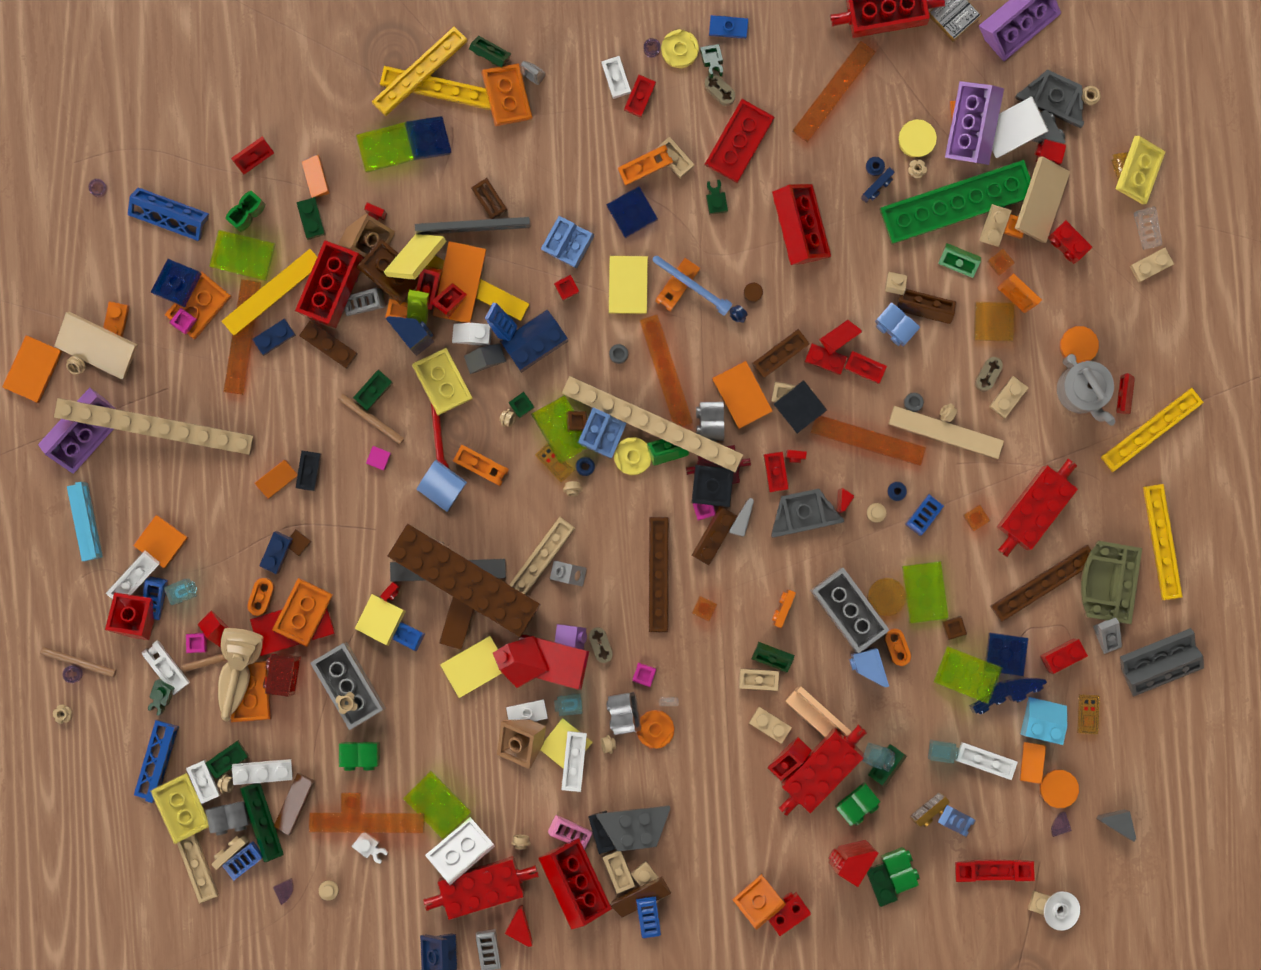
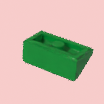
[938,243,981,278]
[647,439,689,466]

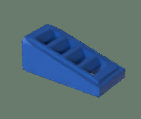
[485,302,518,341]
[905,494,944,536]
[143,577,168,620]
[222,841,262,881]
[636,897,661,938]

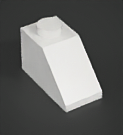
[452,323,492,346]

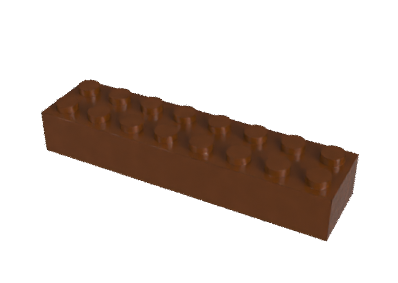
[387,523,541,638]

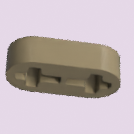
[704,74,735,106]
[975,357,1003,392]
[589,627,613,663]

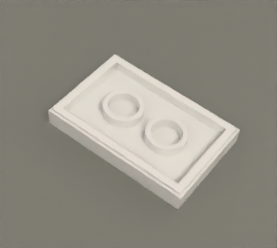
[992,97,1049,158]
[425,817,495,885]

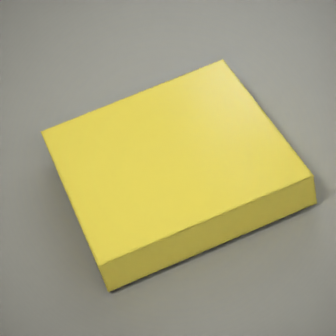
[355,594,406,646]
[540,718,593,769]

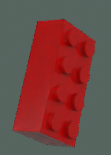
[295,240,364,328]

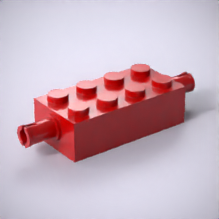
[830,0,945,38]
[997,459,1078,557]
[779,724,867,816]
[423,856,539,920]

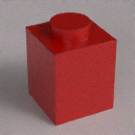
[1034,139,1066,165]

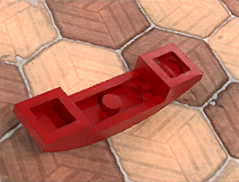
[955,860,1035,882]

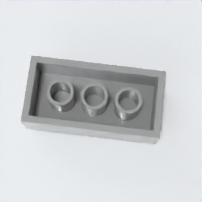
[810,568,889,653]
[310,642,386,730]

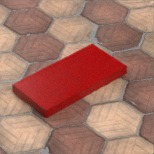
[705,99,775,183]
[250,607,335,656]
[519,634,590,690]

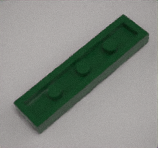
[240,783,284,862]

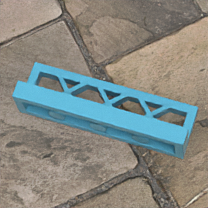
[67,482,103,561]

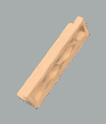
[785,686,851,737]

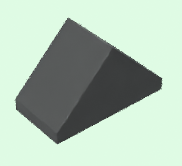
[464,344,506,374]
[1096,809,1136,842]

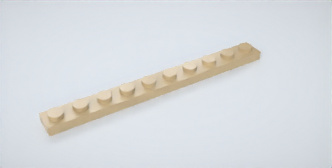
[562,376,744,472]
[54,398,253,455]

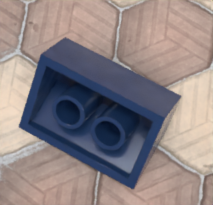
[500,310,568,373]
[386,316,434,356]

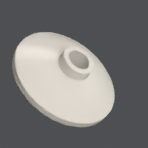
[1044,891,1080,931]

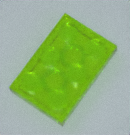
[356,121,421,173]
[209,230,276,281]
[531,395,588,464]
[902,561,949,623]
[934,646,1002,704]
[403,771,472,840]

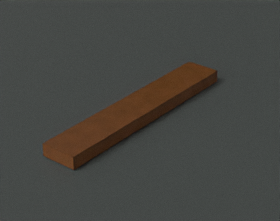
[649,517,668,632]
[990,545,1091,622]

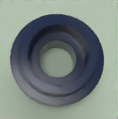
[866,157,885,176]
[730,305,748,323]
[576,457,595,476]
[887,482,907,501]

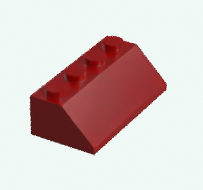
[772,184,831,265]
[538,838,612,929]
[828,840,879,887]

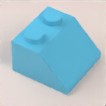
[1020,697,1067,745]

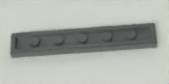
[415,217,531,235]
[390,559,506,582]

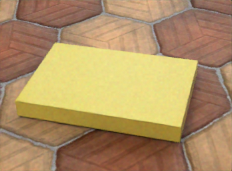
[1115,136,1166,204]
[384,234,446,280]
[609,256,648,314]
[412,348,473,416]
[440,636,502,698]
[150,773,209,844]

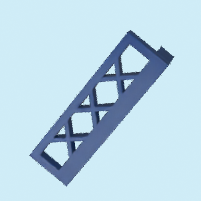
[128,188,209,241]
[134,720,179,803]

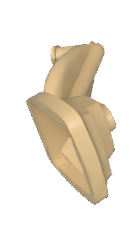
[218,628,263,721]

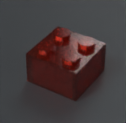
[263,653,301,697]

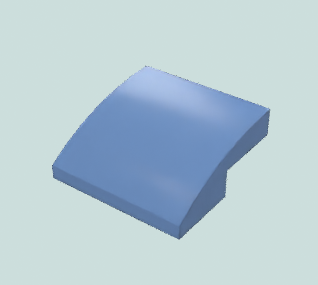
[541,216,595,269]
[578,407,626,459]
[417,460,467,512]

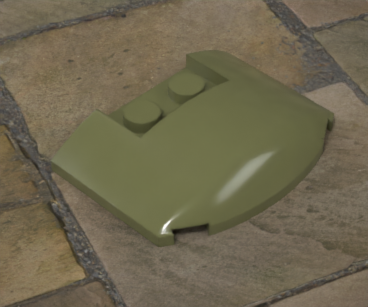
[1081,541,1142,624]

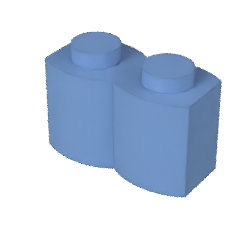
[875,303,920,346]

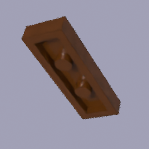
[299,321,358,369]
[752,329,810,379]
[691,506,738,565]

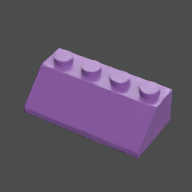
[979,0,1061,61]
[945,81,1004,165]
[38,387,116,474]

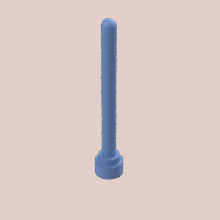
[653,256,733,316]

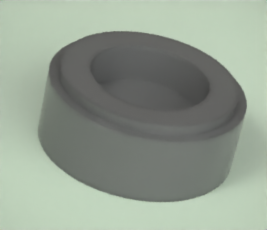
[609,344,628,364]
[904,393,924,412]

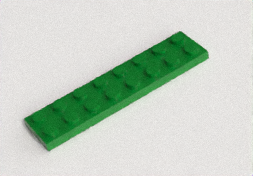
[879,160,1031,244]

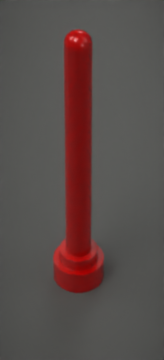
[431,403,449,468]

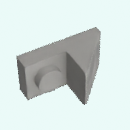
[1093,618,1122,654]

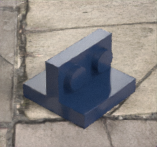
[420,933,457,970]

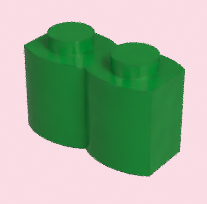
[225,191,266,232]
[339,742,380,771]
[835,782,881,826]
[881,847,920,894]

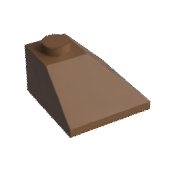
[338,214,395,257]
[497,720,546,769]

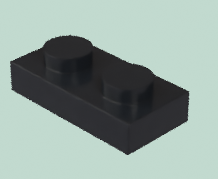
[295,450,322,492]
[588,810,616,854]

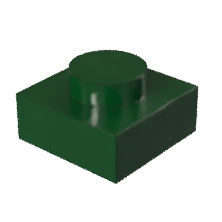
[508,392,535,419]

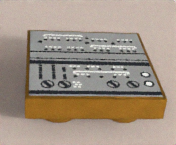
[929,0,982,42]
[910,792,950,827]

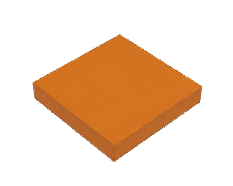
[133,515,188,568]
[732,874,786,930]

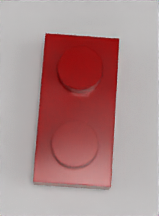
[624,75,656,118]
[231,136,274,175]
[804,343,847,375]
[844,351,887,384]
[763,451,789,492]

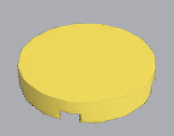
[661,29,699,68]
[898,119,937,158]
[614,437,651,475]

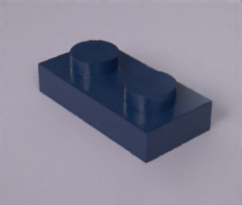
[861,167,895,203]
[252,318,296,356]
[259,531,293,574]

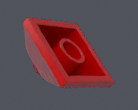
[105,592,154,640]
[493,636,549,688]

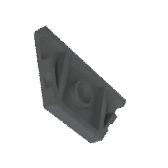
[1015,70,1084,128]
[771,489,844,538]
[596,805,670,851]

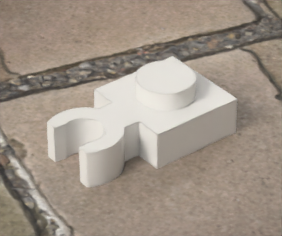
[352,830,388,864]

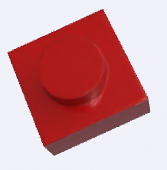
[364,202,387,221]
[554,275,580,301]
[785,450,807,463]
[380,582,400,601]

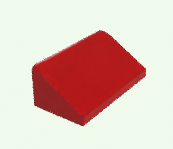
[819,320,862,355]
[1116,373,1135,414]
[837,488,854,513]

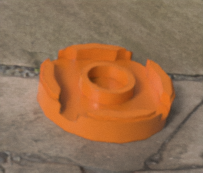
[1060,326,1099,364]
[637,710,675,749]
[1039,769,1079,808]

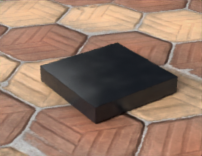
[773,380,827,434]
[691,465,734,507]

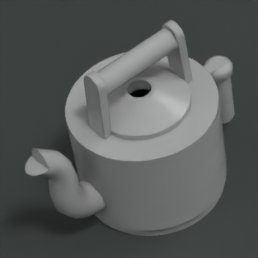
[1057,354,1115,426]

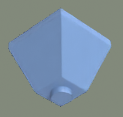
[849,647,889,687]

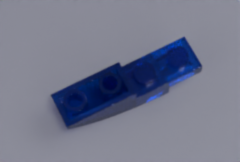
[969,677,1047,715]

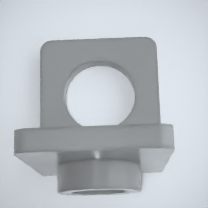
[550,561,587,586]

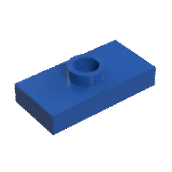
[709,15,748,39]
[392,622,425,651]

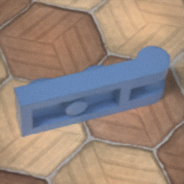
[938,805,976,837]

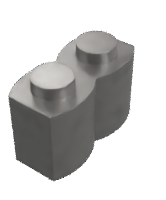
[696,402,724,441]
[606,692,641,735]
[205,801,251,836]

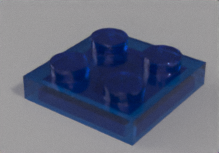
[405,116,452,160]
[606,186,658,238]
[151,259,202,308]
[984,633,1029,676]

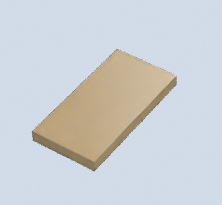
[1015,157,1070,243]
[54,312,137,380]

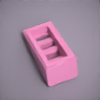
[548,815,593,850]

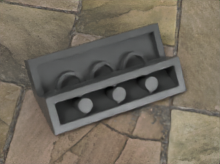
[1120,628,1204,697]

